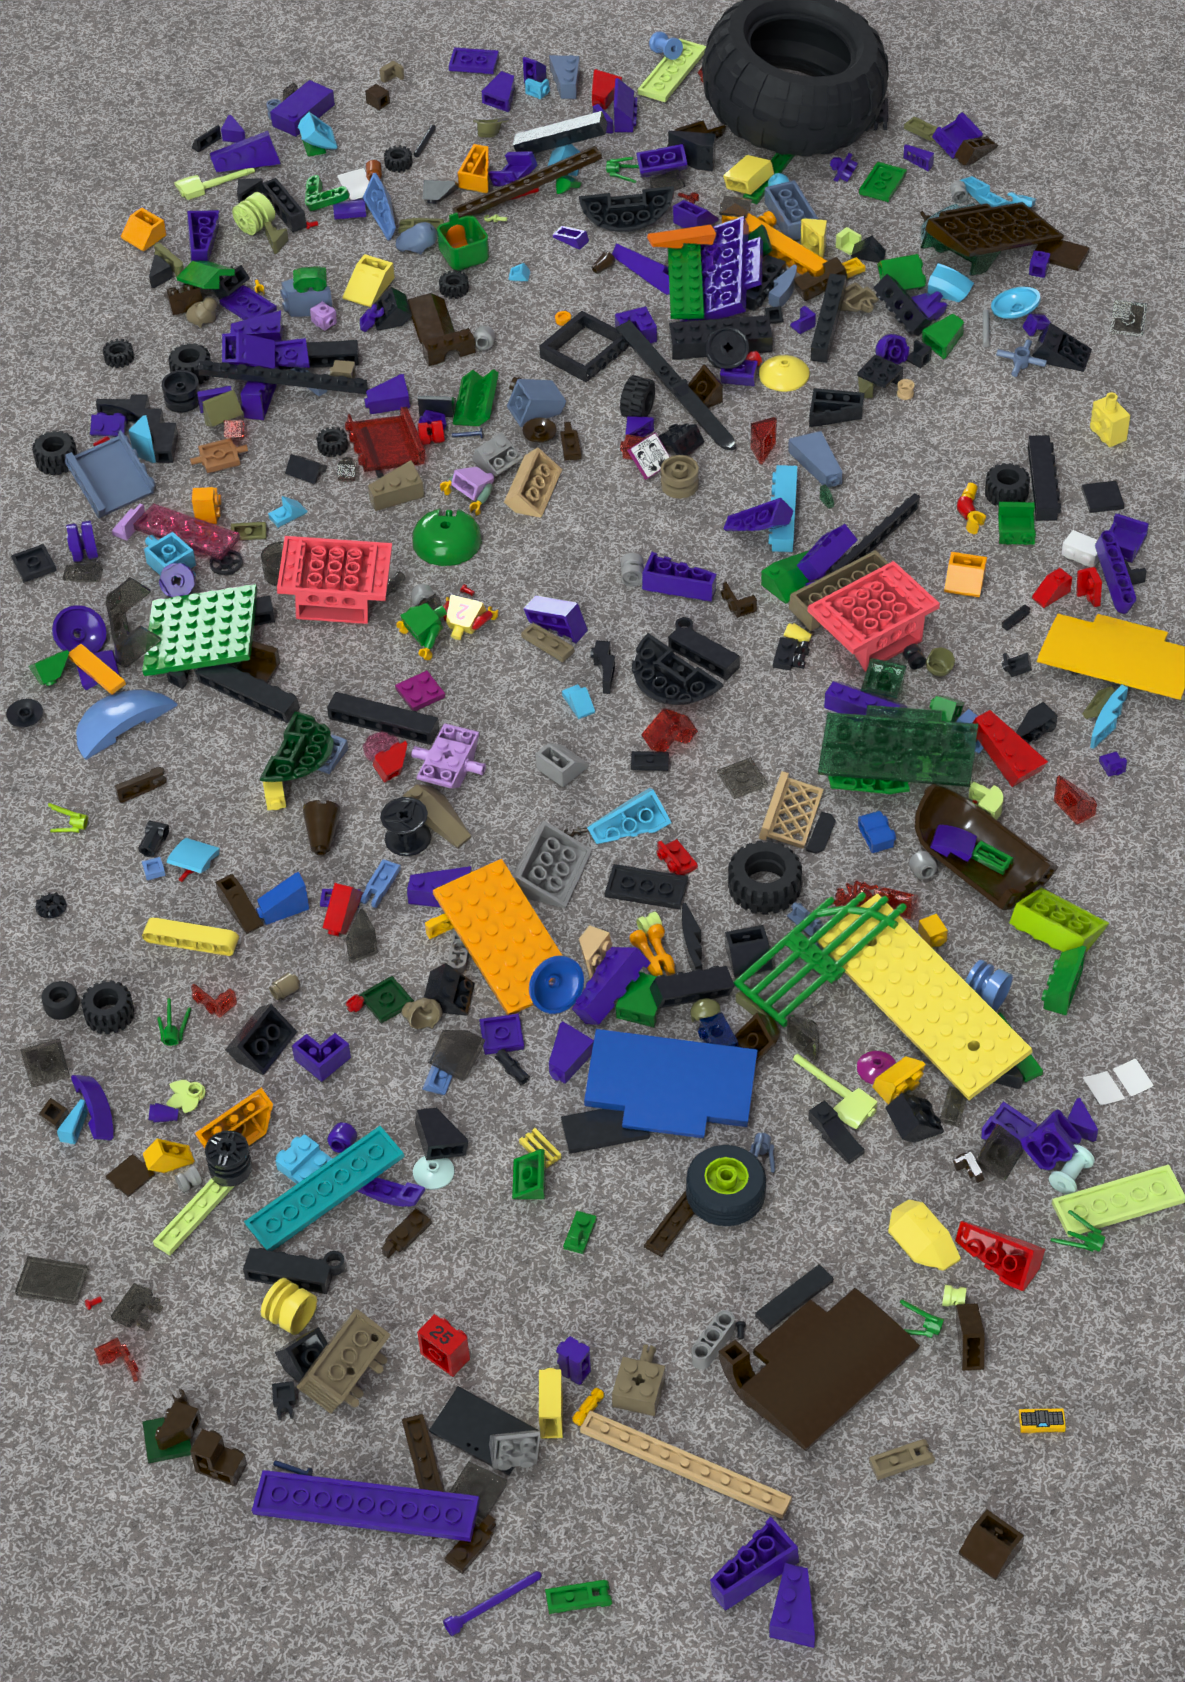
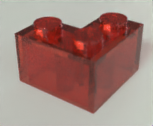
[641,708,698,752]

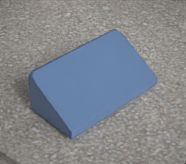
[422,1053,458,1095]

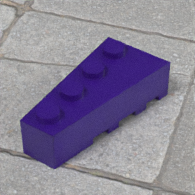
[210,131,281,172]
[572,947,651,1025]
[710,1516,799,1611]

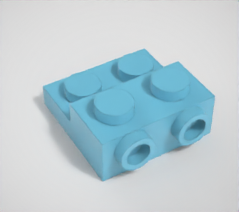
[275,1134,332,1184]

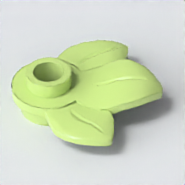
[166,1080,206,1113]

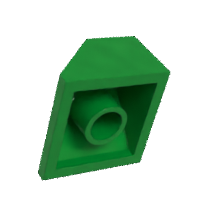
[28,650,69,686]

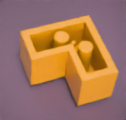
[192,487,222,525]

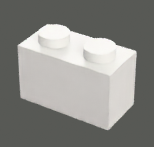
[1062,530,1099,567]

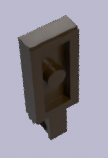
[560,421,581,461]
[381,1208,432,1259]
[444,1514,496,1574]

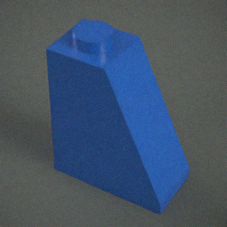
[256,872,309,925]

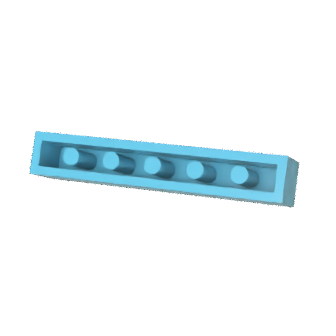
[768,465,797,552]

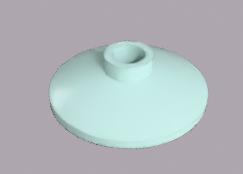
[413,1156,454,1190]

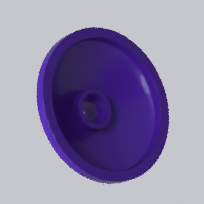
[52,605,107,653]

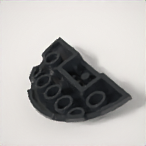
[579,186,674,232]
[632,633,724,705]

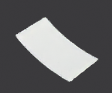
[337,168,369,200]
[1083,1059,1153,1105]

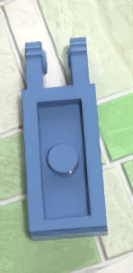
[360,859,401,908]

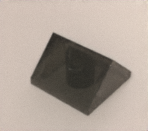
[346,909,378,963]
[976,1124,1024,1181]

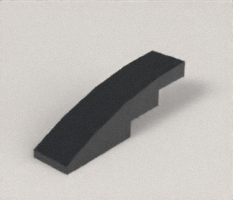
[682,902,703,971]

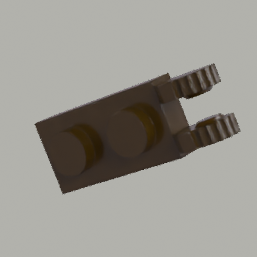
[114,767,167,803]

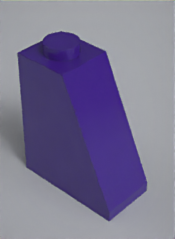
[481,71,515,112]
[364,374,410,414]
[549,1021,594,1084]

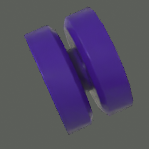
[66,520,98,562]

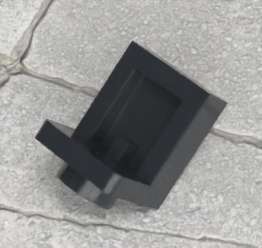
[1002,652,1032,677]

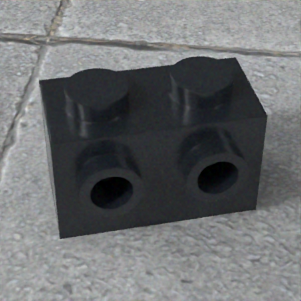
[212,265,250,299]

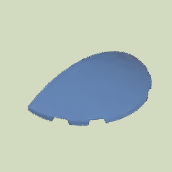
[76,690,177,760]

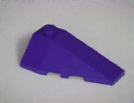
[723,498,794,531]

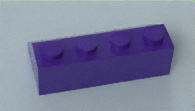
[824,681,907,733]

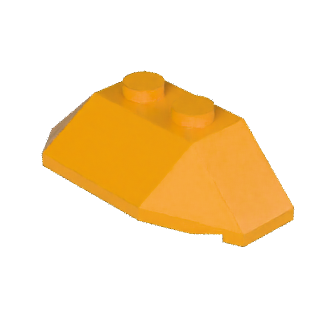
[194,1087,273,1148]

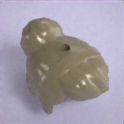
[186,297,217,328]
[402,998,443,1030]

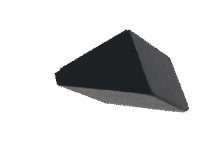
[764,306,784,324]

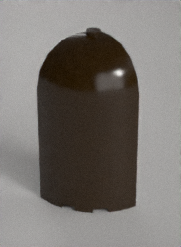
[915,784,1058,910]

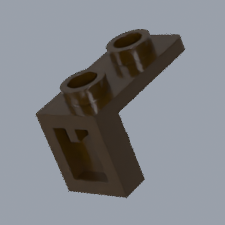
[721,582,757,618]

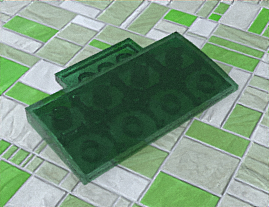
[818,705,978,787]

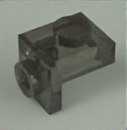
[337,457,357,481]

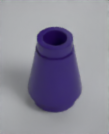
[148,1102,179,1123]

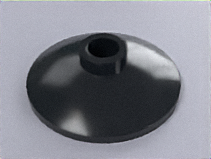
[6,699,43,727]

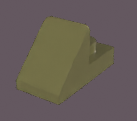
[264,221,288,254]

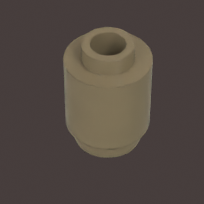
[269,972,300,1000]

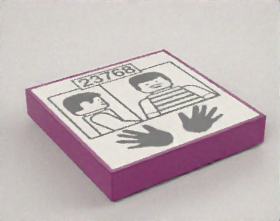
[627,433,670,480]

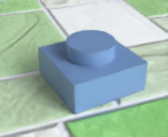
[142,857,166,880]

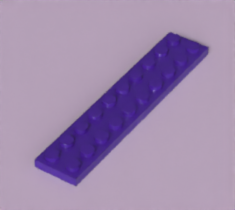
[252,1470,480,1542]

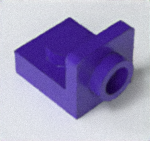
[1023,313,1051,336]
[419,410,447,430]
[1099,751,1127,777]

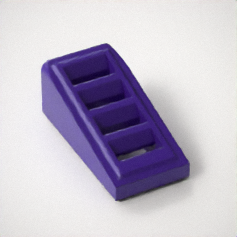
[903,144,934,172]
[553,226,589,250]

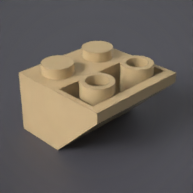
[579,925,612,980]

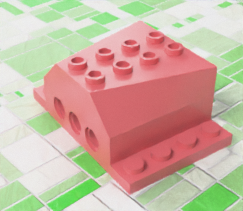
[277,536,392,624]
[807,561,940,672]

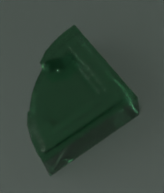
[820,484,834,509]

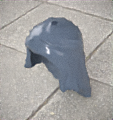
[396,222,437,255]

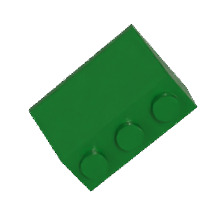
[1041,946,1087,1016]

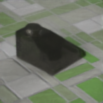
[1110,300,1148,337]
[787,1015,819,1064]
[428,1030,485,1081]
[20,1038,70,1088]

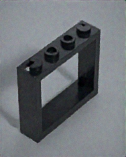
[539,311,628,382]

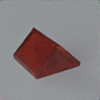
[750,417,777,465]
[874,886,918,919]

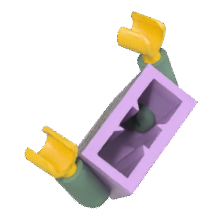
[440,467,494,516]

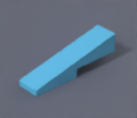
[959,176,1008,207]

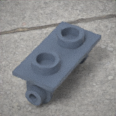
[787,902,824,937]

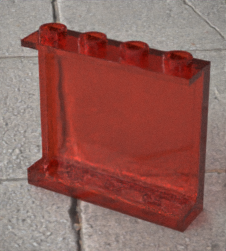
[345,407,425,472]

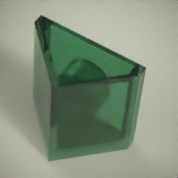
[861,658,907,699]

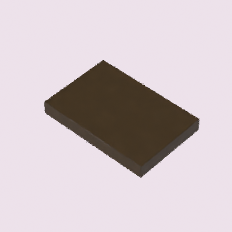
[1032,240,1090,271]

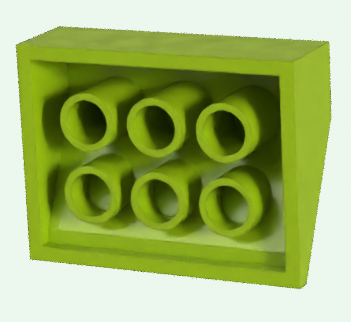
[1009,887,1109,952]

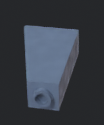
[788,431,842,488]

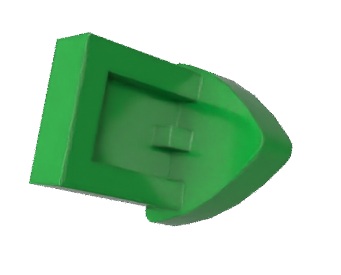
[556,175,582,194]

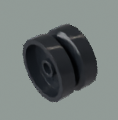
[161,370,200,413]

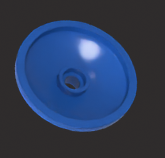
[529,956,584,1014]

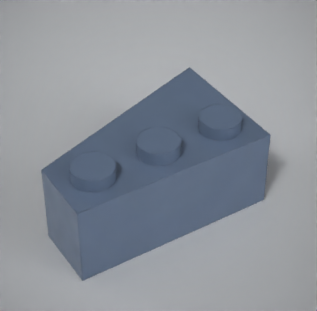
[549,55,580,99]

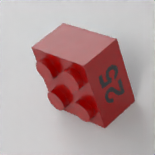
[417,1314,470,1377]

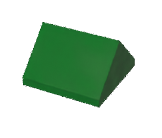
[512,1149,546,1199]

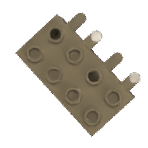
[296,1308,391,1413]

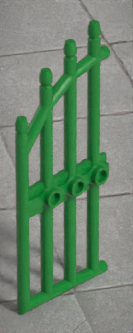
[734,892,907,1028]

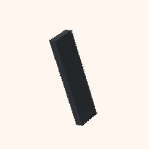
[755,1264,834,1330]

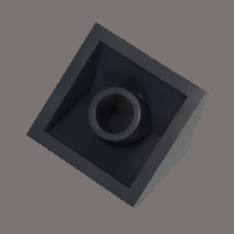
[418,395,456,418]

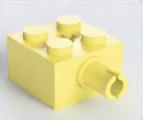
[1090,392,1130,447]

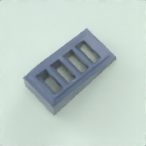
[317,734,348,774]

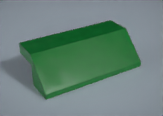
[177,261,235,289]
[452,369,499,426]

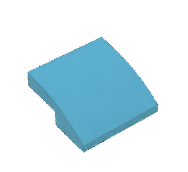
[167,838,220,873]

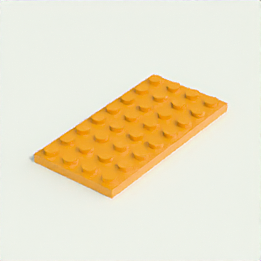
[433,858,563,1015]

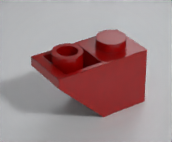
[372,741,408,783]

